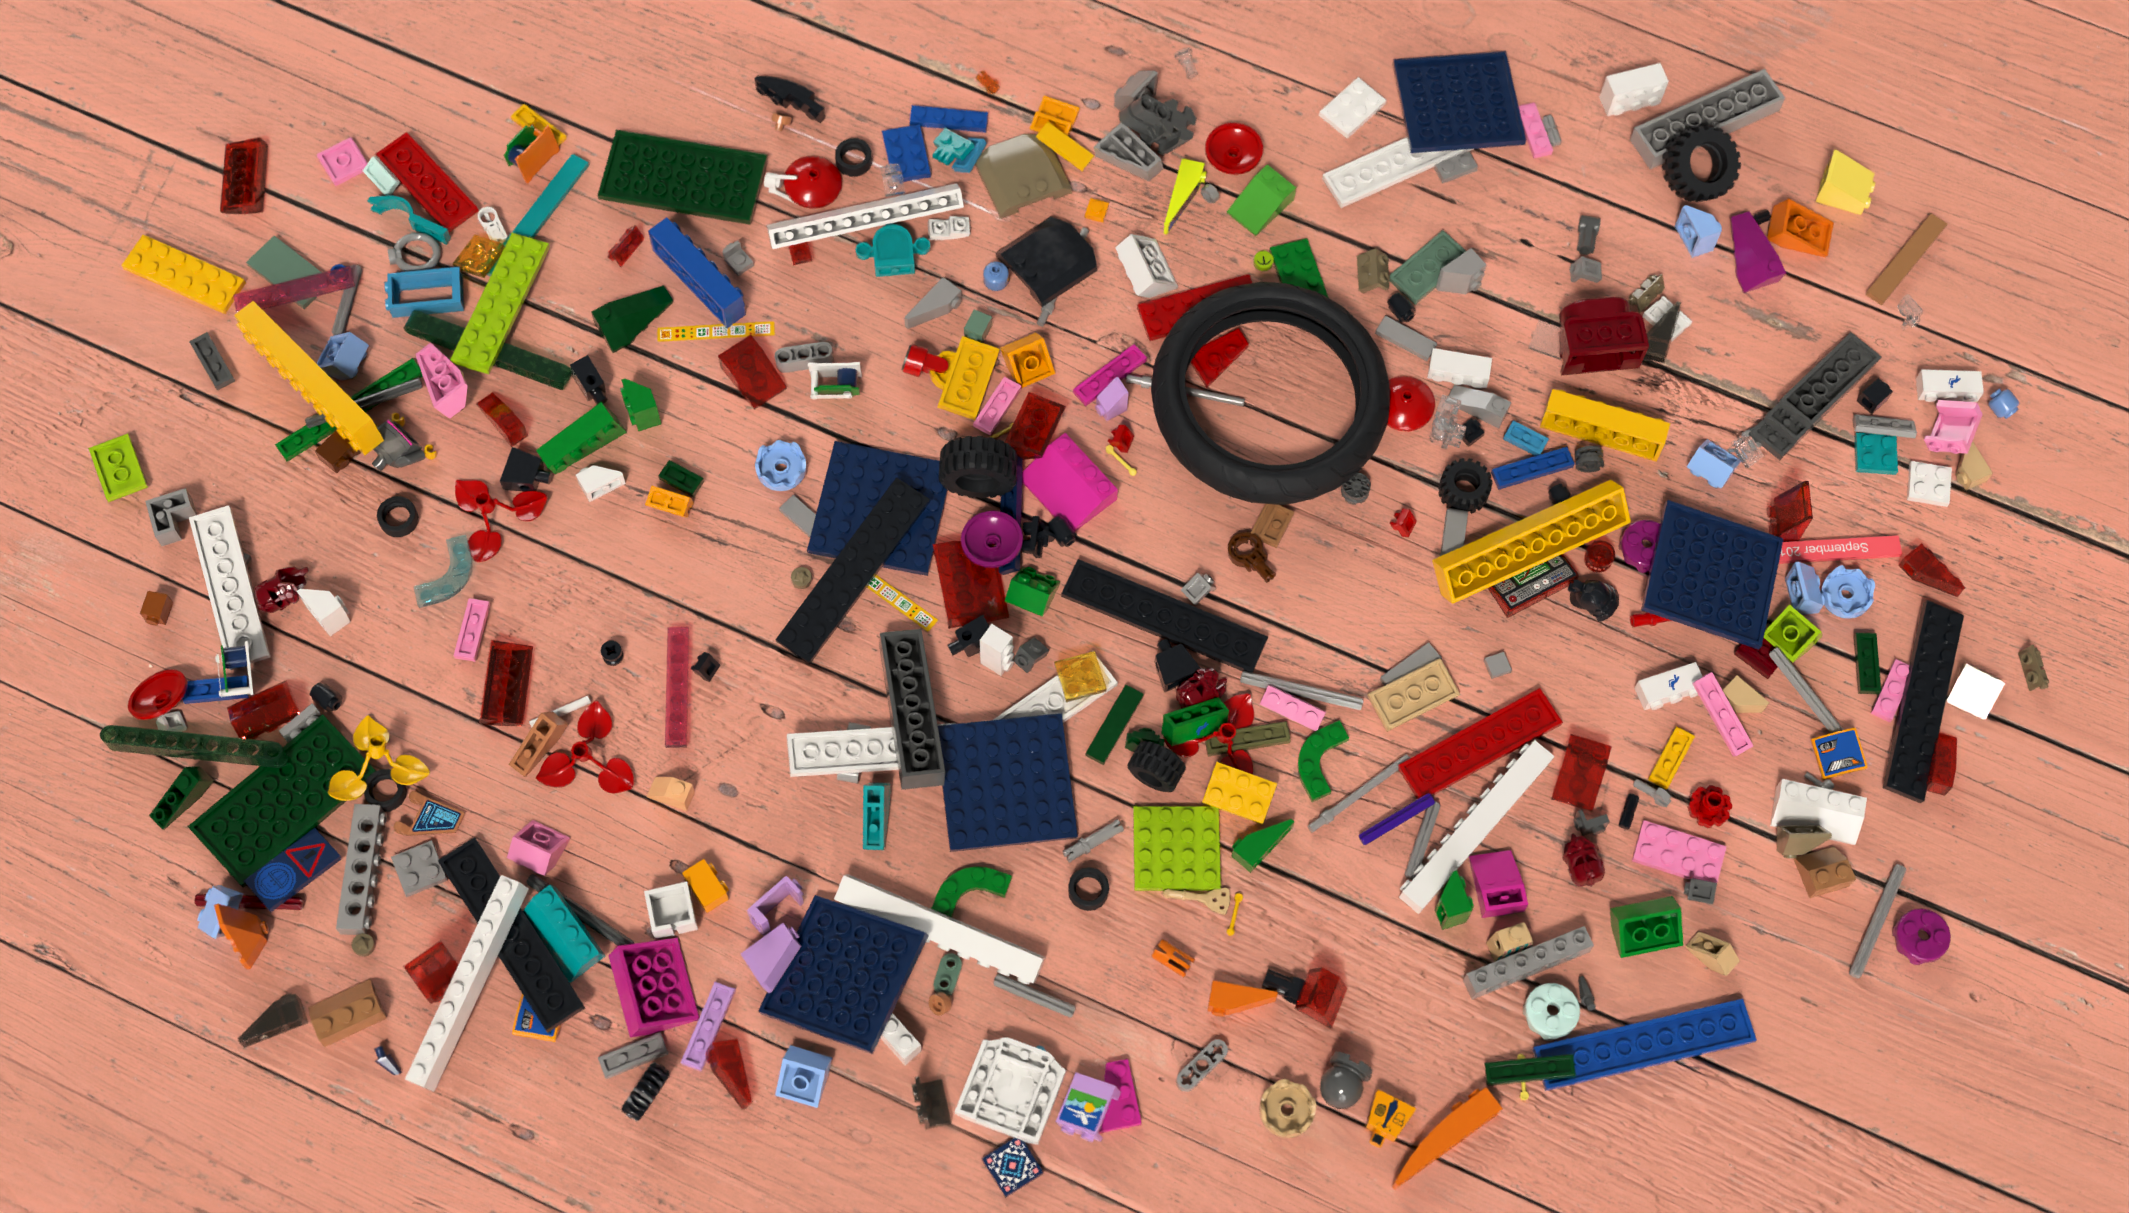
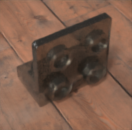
[1947,662,2005,719]
[911,1076,951,1130]

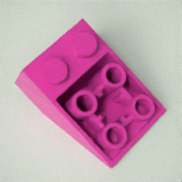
[1469,850,1528,918]

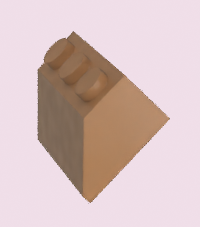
[308,979,387,1047]

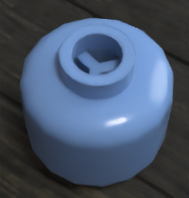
[983,262,1009,291]
[1988,388,2019,419]

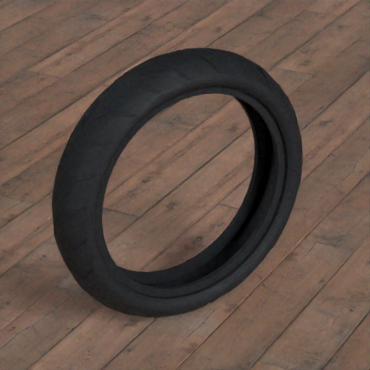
[1151,282,1390,505]

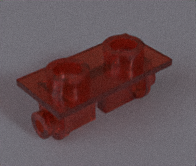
[607,225,645,267]

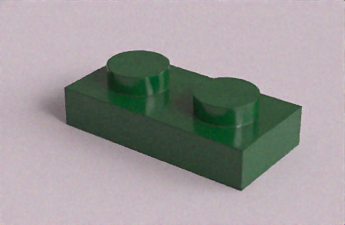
[658,460,704,498]

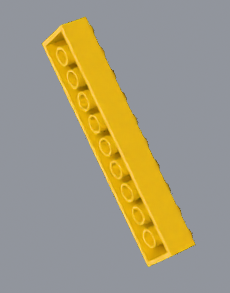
[234,301,384,456]
[1432,480,1631,604]

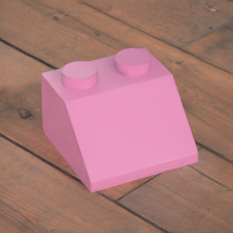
[507,820,570,876]

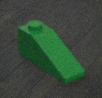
[1232,819,1295,873]

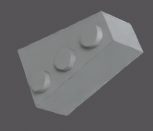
[1094,123,1163,181]

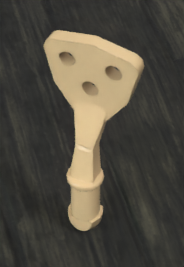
[1162,888,1230,915]

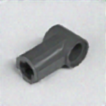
[1577,215,1601,255]

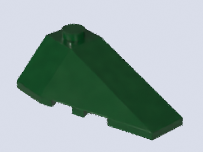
[591,286,674,353]

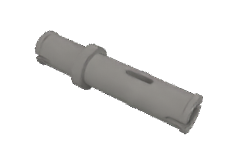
[1063,819,1124,863]

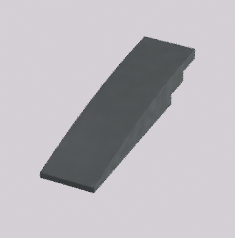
[1749,332,1882,460]

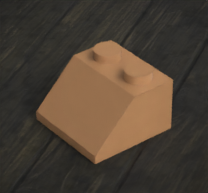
[1794,846,1856,898]

